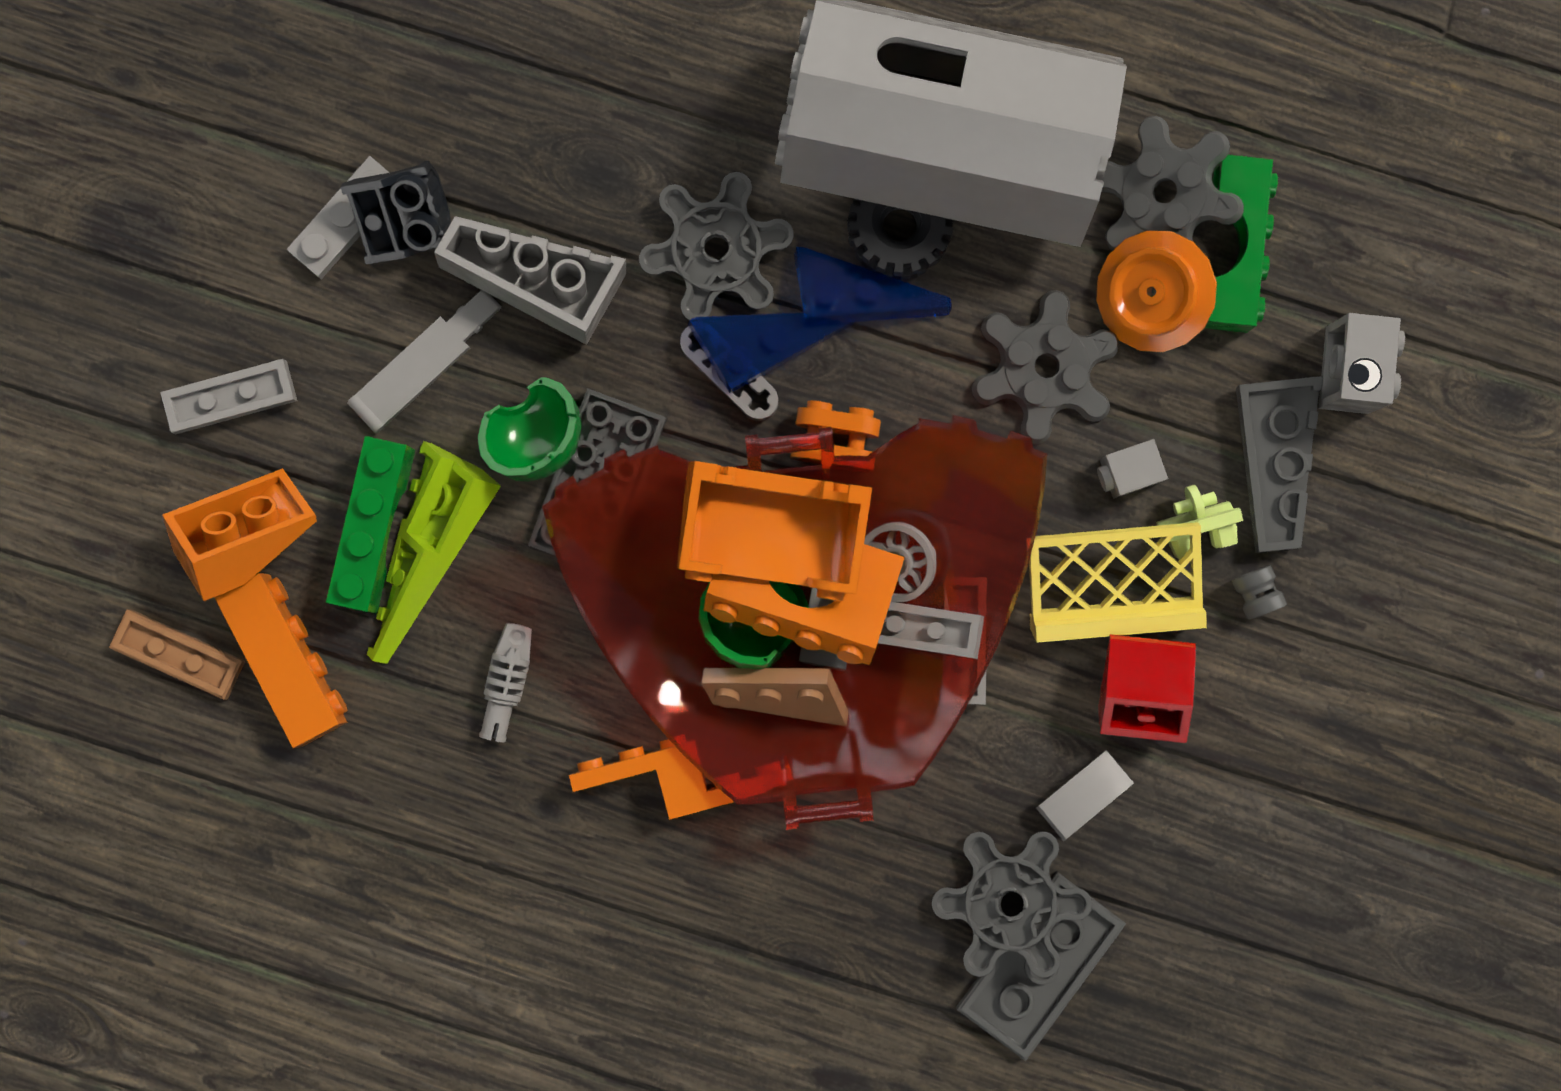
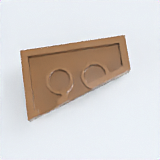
[701,668,849,726]

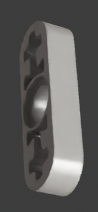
[680,323,778,421]

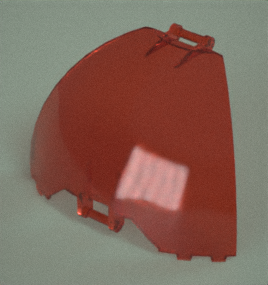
[542,415,1048,830]

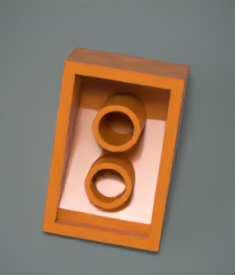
[162,468,317,601]

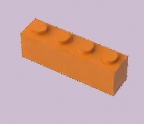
[214,573,348,748]

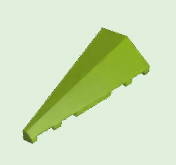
[367,441,501,664]

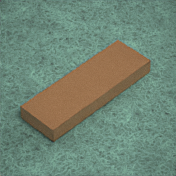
[109,609,245,700]

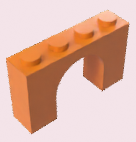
[703,544,905,665]

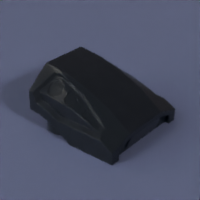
[340,160,451,265]

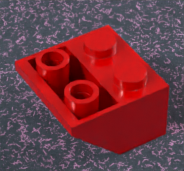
[1098,634,1196,743]

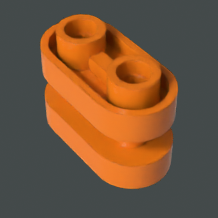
[790,400,881,471]

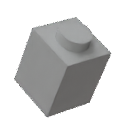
[1097,439,1168,499]

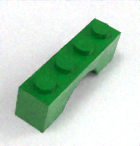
[1205,155,1278,333]
[326,436,415,613]

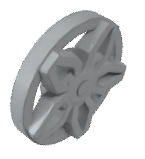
[864,522,937,602]

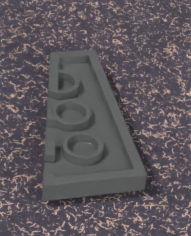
[1236,376,1323,553]

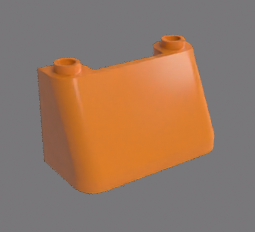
[677,461,872,601]

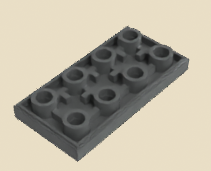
[528,388,667,575]

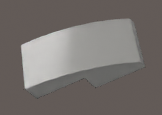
[1036,750,1134,841]

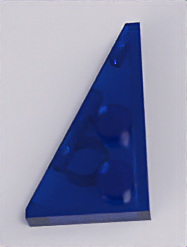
[794,247,952,325]
[688,311,856,393]

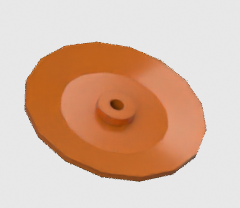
[1096,231,1217,352]

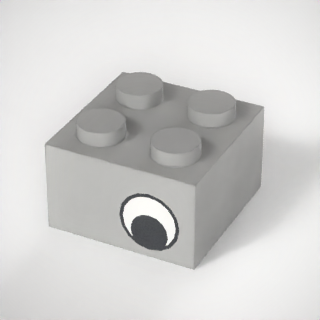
[1318,313,1405,414]

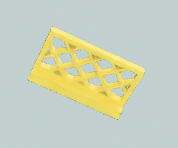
[1028,522,1207,643]

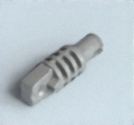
[479,623,532,742]

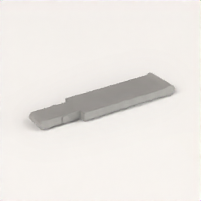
[347,290,502,434]

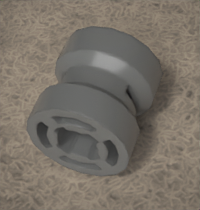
[1231,565,1287,620]

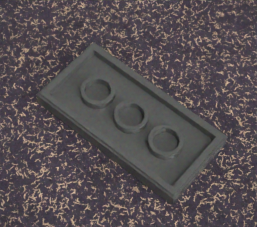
[956,871,1126,1061]

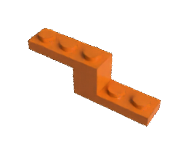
[569,735,794,820]

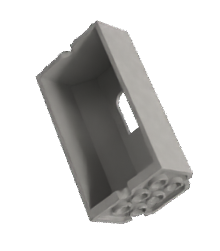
[775,0,1127,247]

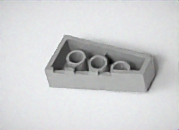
[434,216,626,345]

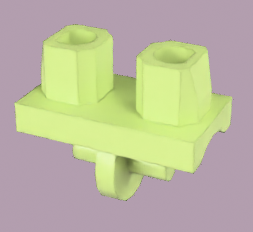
[1156,485,1243,560]

